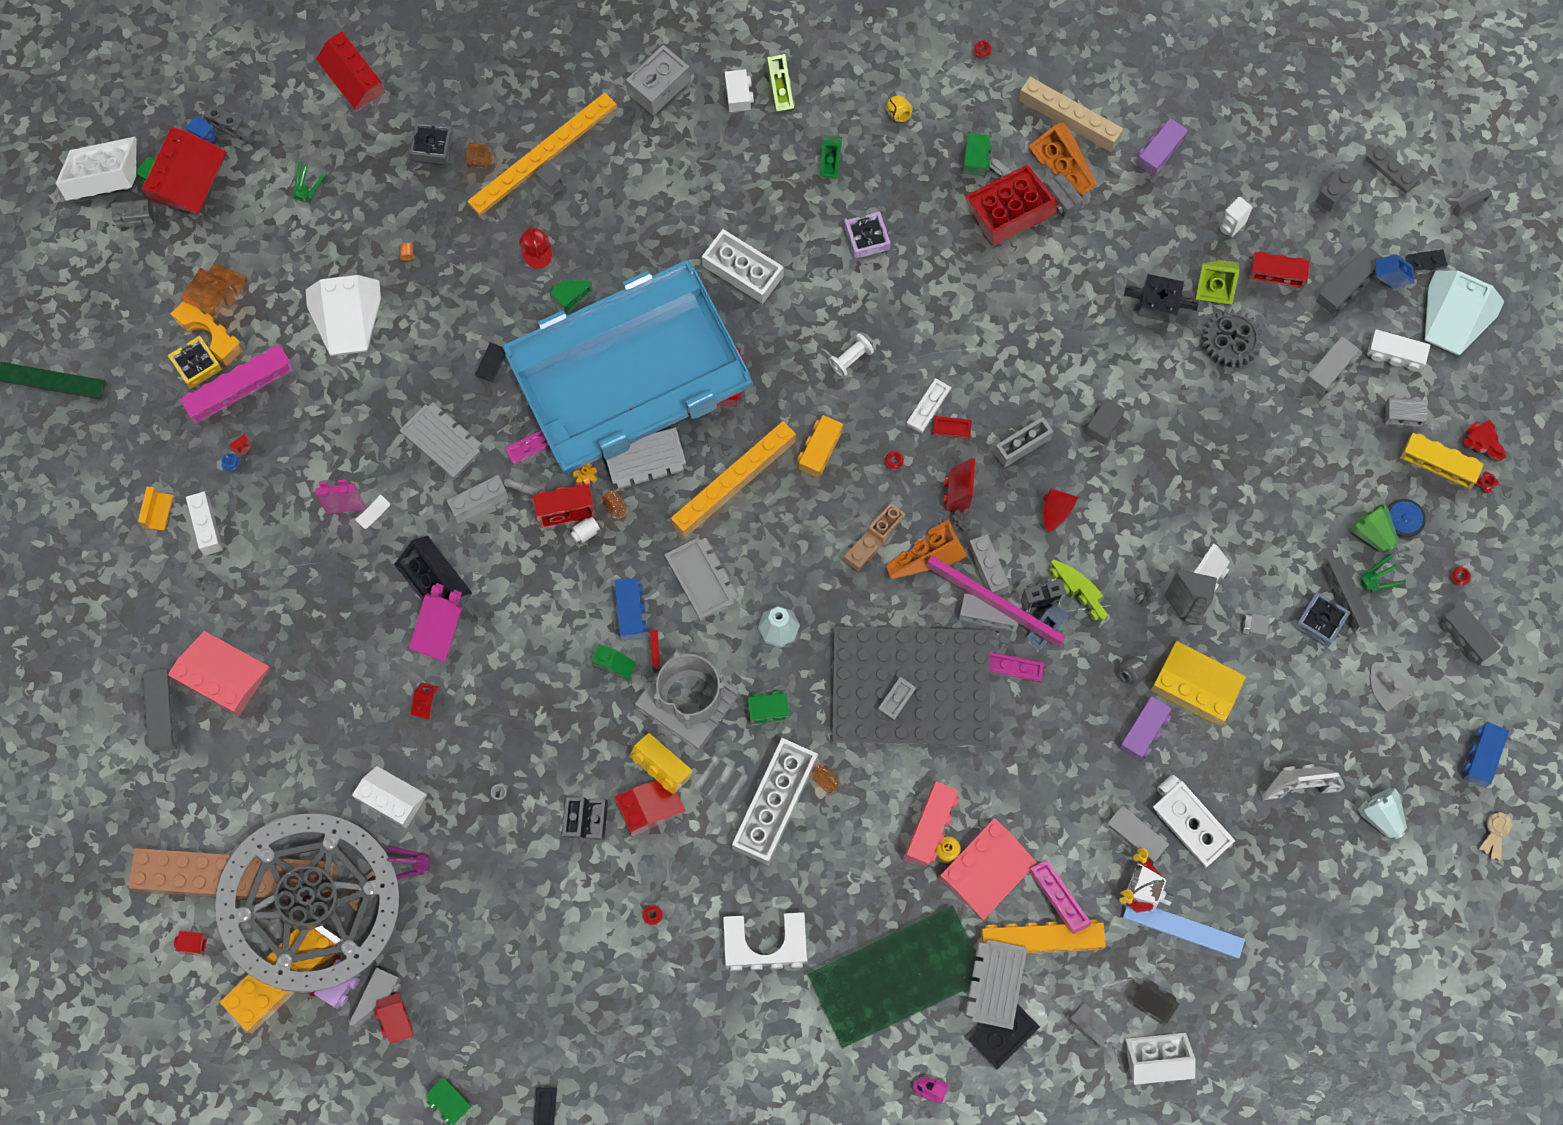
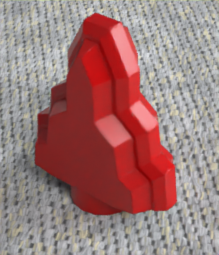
[1462,419,1506,462]

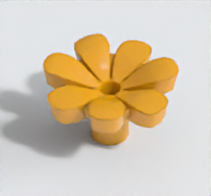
[573,464,597,486]

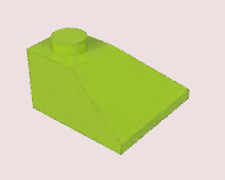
[1195,260,1240,305]

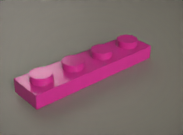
[1030,860,1091,934]

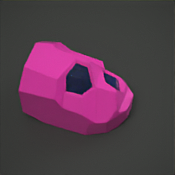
[913,1077,948,1104]

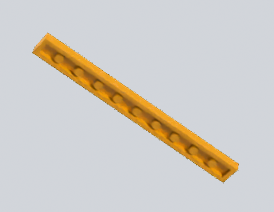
[467,92,617,216]

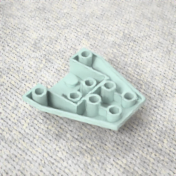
[1425,271,1504,356]

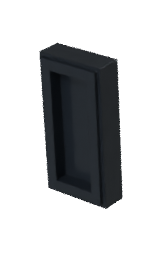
[475,342,506,383]
[534,1087,558,1125]

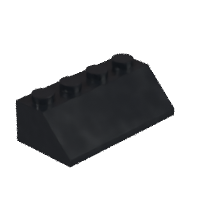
[394,536,472,606]

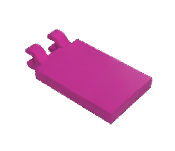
[316,479,365,514]
[409,583,463,662]

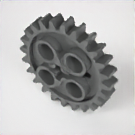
[1201,309,1263,368]

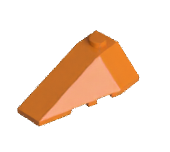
[1029,122,1097,195]
[886,519,967,579]

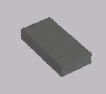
[1453,188,1492,217]

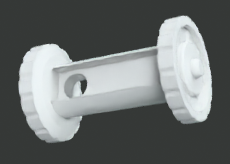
[828,334,874,377]

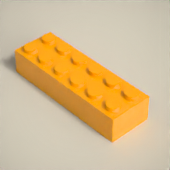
[220,929,337,1034]

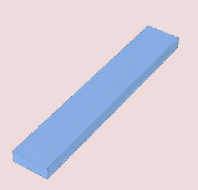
[1123,906,1245,959]

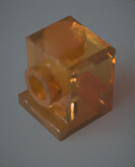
[465,142,494,169]

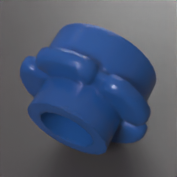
[221,453,240,471]

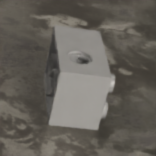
[626,45,690,116]

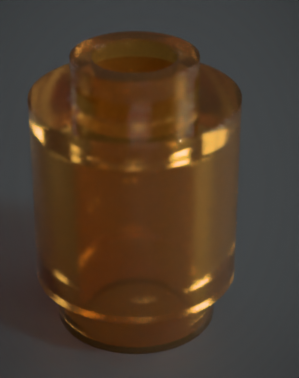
[602,490,629,519]
[812,765,841,794]

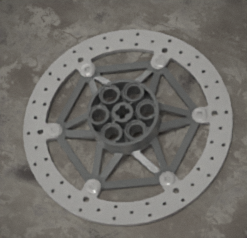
[215,814,399,992]

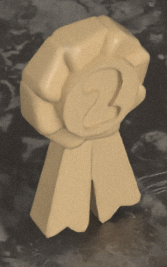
[1479,812,1513,861]

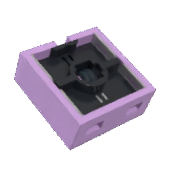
[844,211,891,259]

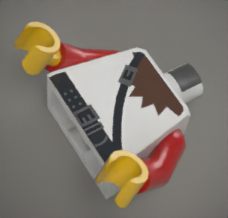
[1119,848,1174,913]

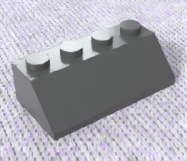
[1165,569,1217,623]

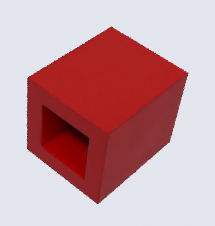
[174,931,208,956]

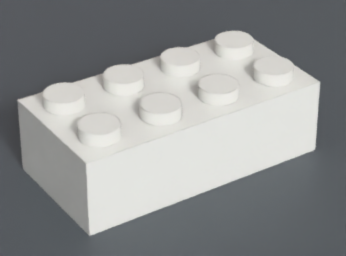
[702,229,784,304]

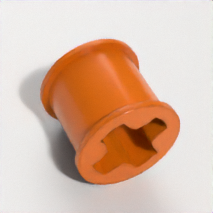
[399,243,415,261]

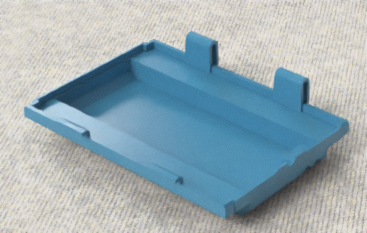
[502,260,754,475]

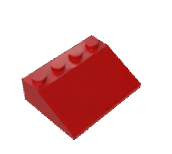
[142,126,227,215]
[965,164,1057,246]

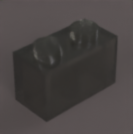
[1130,981,1180,1026]

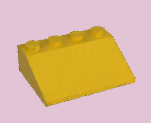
[1151,641,1247,727]

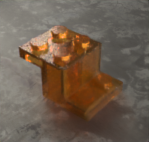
[181,262,248,316]

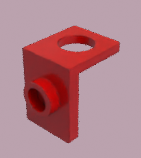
[411,682,439,719]

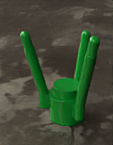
[292,161,327,202]
[1360,554,1404,592]

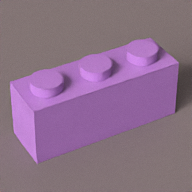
[1137,118,1188,177]
[1119,696,1172,761]

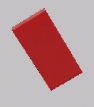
[933,416,972,440]
[650,630,661,673]

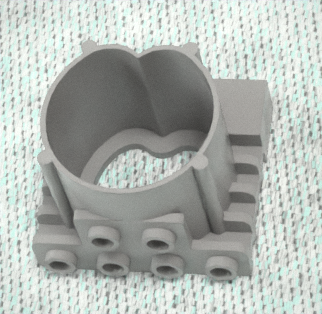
[635,649,740,752]

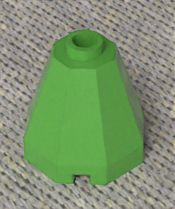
[1349,503,1398,552]

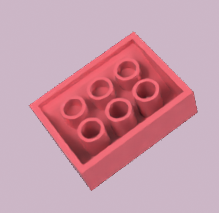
[168,631,270,717]
[939,818,1037,921]

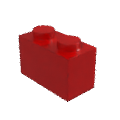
[374,992,413,1044]

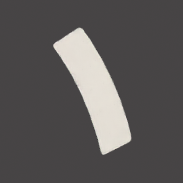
[355,495,390,529]

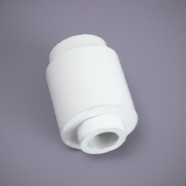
[570,517,600,544]

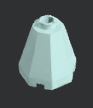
[758,606,800,648]
[1357,788,1407,839]

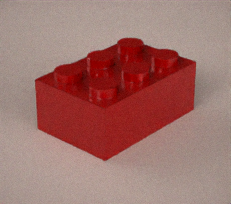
[532,483,596,529]

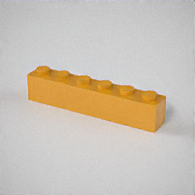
[981,920,1106,954]

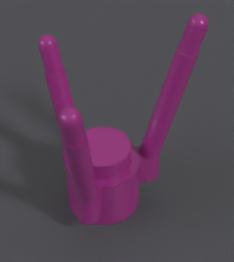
[385,846,430,879]

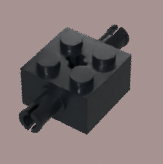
[1123,274,1199,324]

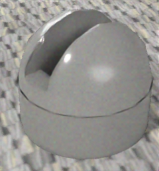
[490,784,507,801]

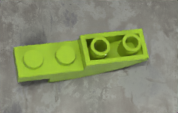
[1049,560,1108,625]

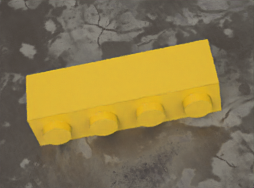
[1400,433,1484,489]

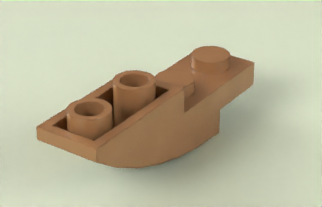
[843,503,906,571]

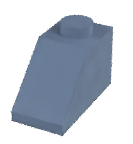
[1026,604,1070,650]

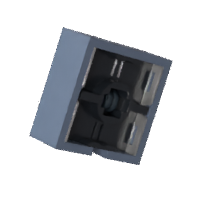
[1295,592,1351,647]

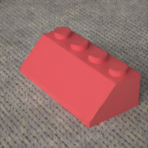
[902,781,959,867]

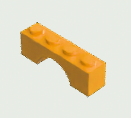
[170,298,242,367]

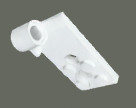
[1153,774,1235,868]

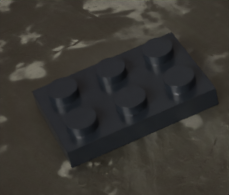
[968,1003,1040,1071]

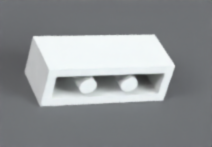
[1367,330,1430,371]
[186,491,223,556]

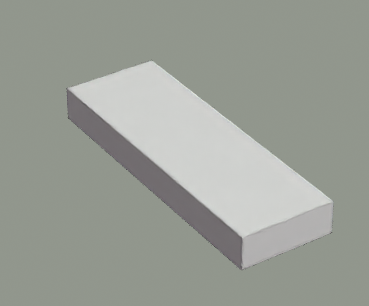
[906,378,951,434]

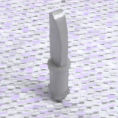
[503,478,541,495]

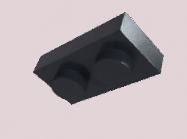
[1406,249,1448,273]

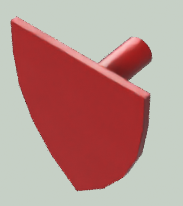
[1043,488,1078,533]

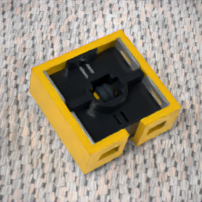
[168,336,222,389]

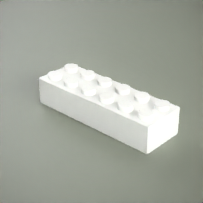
[732,738,818,866]

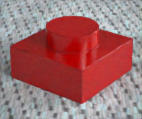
[229,434,252,457]

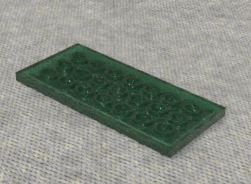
[807,905,980,1049]

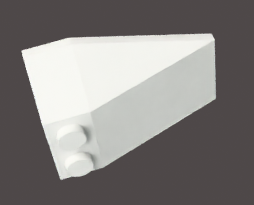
[306,275,381,356]
[1262,764,1345,800]

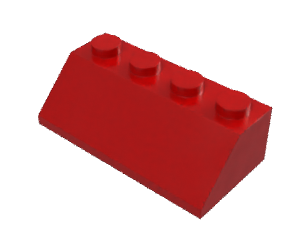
[316,31,385,111]

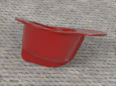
[519,227,552,269]

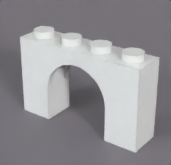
[724,913,807,971]

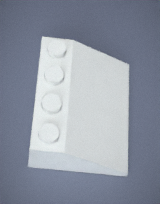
[56,137,137,201]

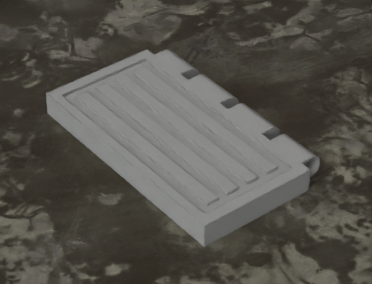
[399,402,483,480]
[606,426,686,490]
[664,537,739,621]
[965,940,1027,1029]

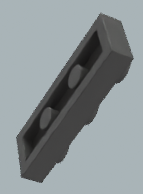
[1365,145,1419,194]

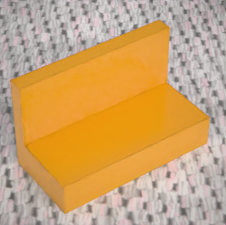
[138,486,174,531]

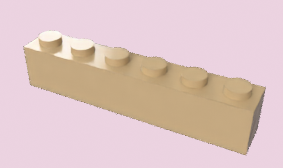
[1019,77,1123,153]

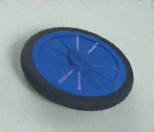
[1388,499,1426,537]

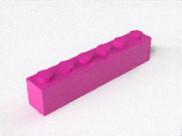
[180,344,294,424]

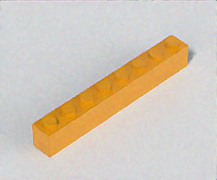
[671,421,796,539]

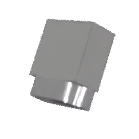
[1242,614,1269,637]

